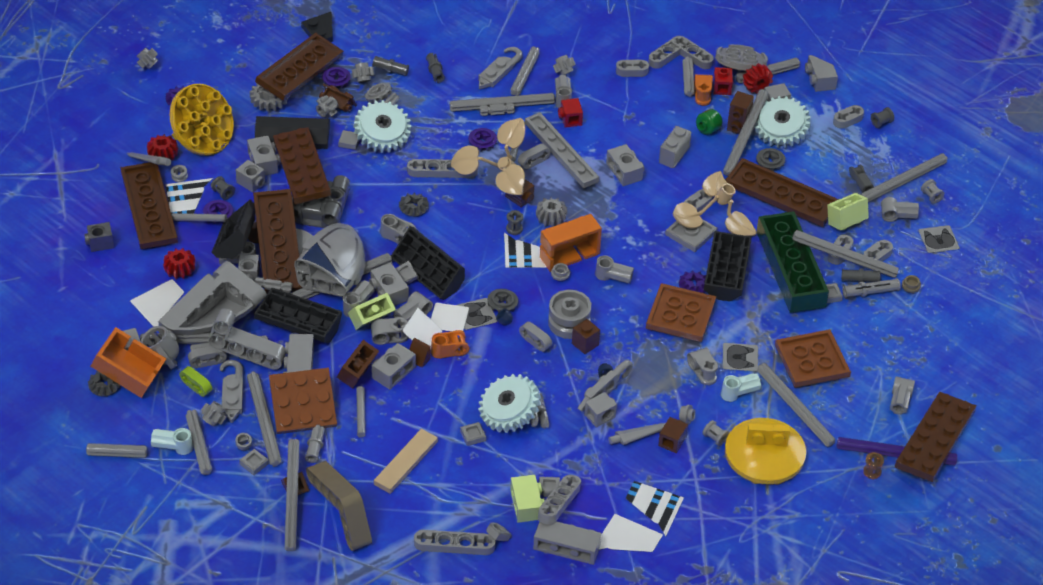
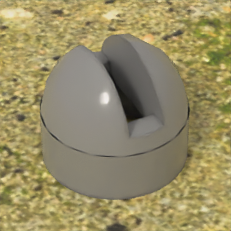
[235,433,252,451]

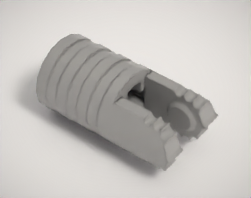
[530,393,549,429]

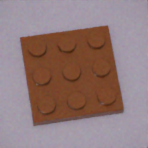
[646,283,716,342]
[775,329,851,388]
[269,368,337,434]

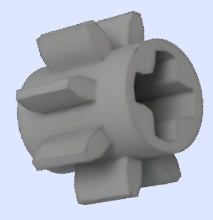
[137,47,158,69]
[553,54,576,75]
[352,63,374,83]
[316,95,338,118]
[201,401,226,426]

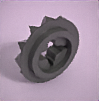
[756,148,785,171]
[399,192,429,216]
[487,289,518,312]
[88,371,120,396]

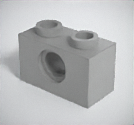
[247,136,280,175]
[606,144,644,186]
[369,263,409,306]
[372,343,416,390]

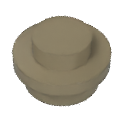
[902,275,921,293]

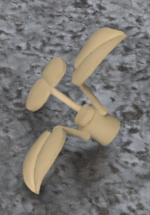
[451,118,525,195]
[672,171,756,236]

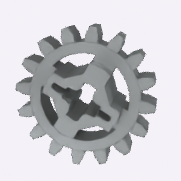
[250,83,289,111]

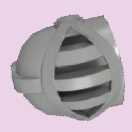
[140,326,179,369]

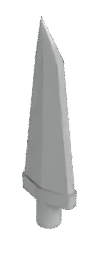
[127,152,171,166]
[608,423,666,445]

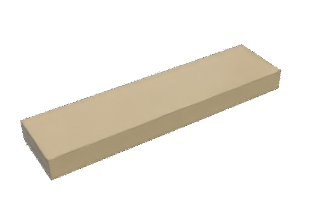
[374,429,438,494]

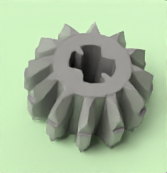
[536,197,567,227]

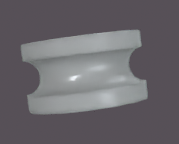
[171,165,188,182]

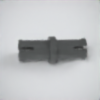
[426,53,445,83]
[372,56,409,76]
[841,268,880,282]

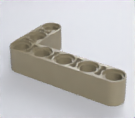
[306,461,372,551]

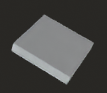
[665,219,718,252]

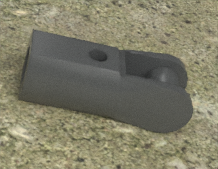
[849,164,874,193]

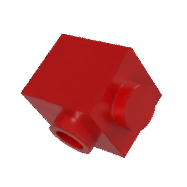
[713,67,733,95]
[558,98,583,127]

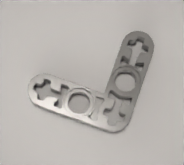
[648,36,714,69]

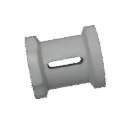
[921,179,945,204]
[703,420,729,446]

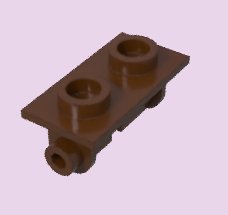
[319,84,357,112]

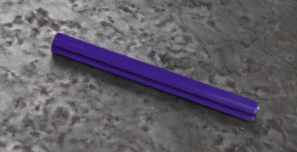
[837,437,957,465]

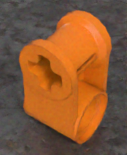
[694,74,713,106]
[431,330,470,359]

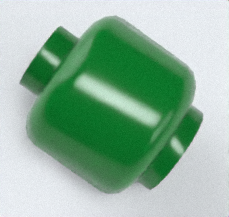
[696,109,722,135]

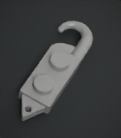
[478,47,522,89]
[220,360,243,423]
[577,360,633,411]

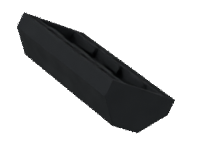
[255,116,330,149]
[211,199,255,259]
[391,226,465,300]
[704,231,752,301]
[254,288,342,343]

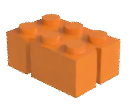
[539,214,602,272]
[90,327,166,398]

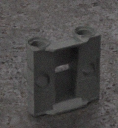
[292,175,350,228]

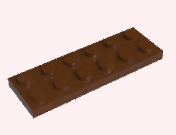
[255,33,344,101]
[273,127,331,204]
[725,158,839,227]
[120,162,178,249]
[253,189,303,294]
[895,392,977,482]

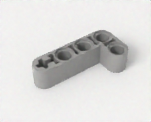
[208,309,286,370]

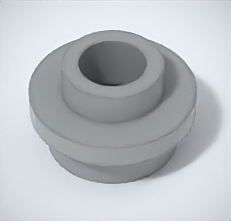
[551,263,570,281]
[679,404,696,425]

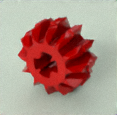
[743,63,773,94]
[147,134,178,160]
[163,248,196,279]

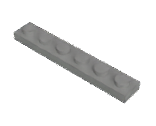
[525,112,599,189]

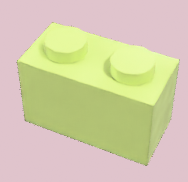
[827,193,869,230]
[348,293,396,330]
[510,475,545,523]

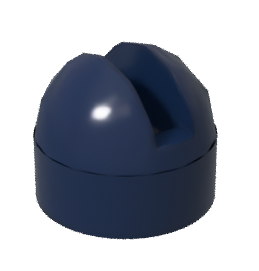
[496,308,513,325]
[598,363,613,378]

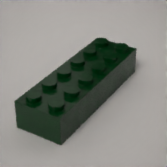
[756,211,829,313]

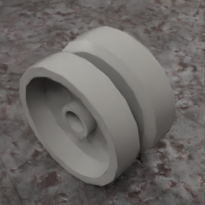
[548,290,592,339]

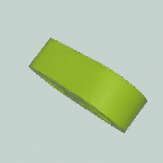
[179,366,212,397]

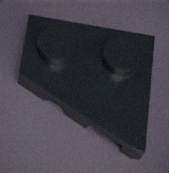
[301,12,333,42]

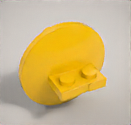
[170,84,234,156]
[725,418,806,485]

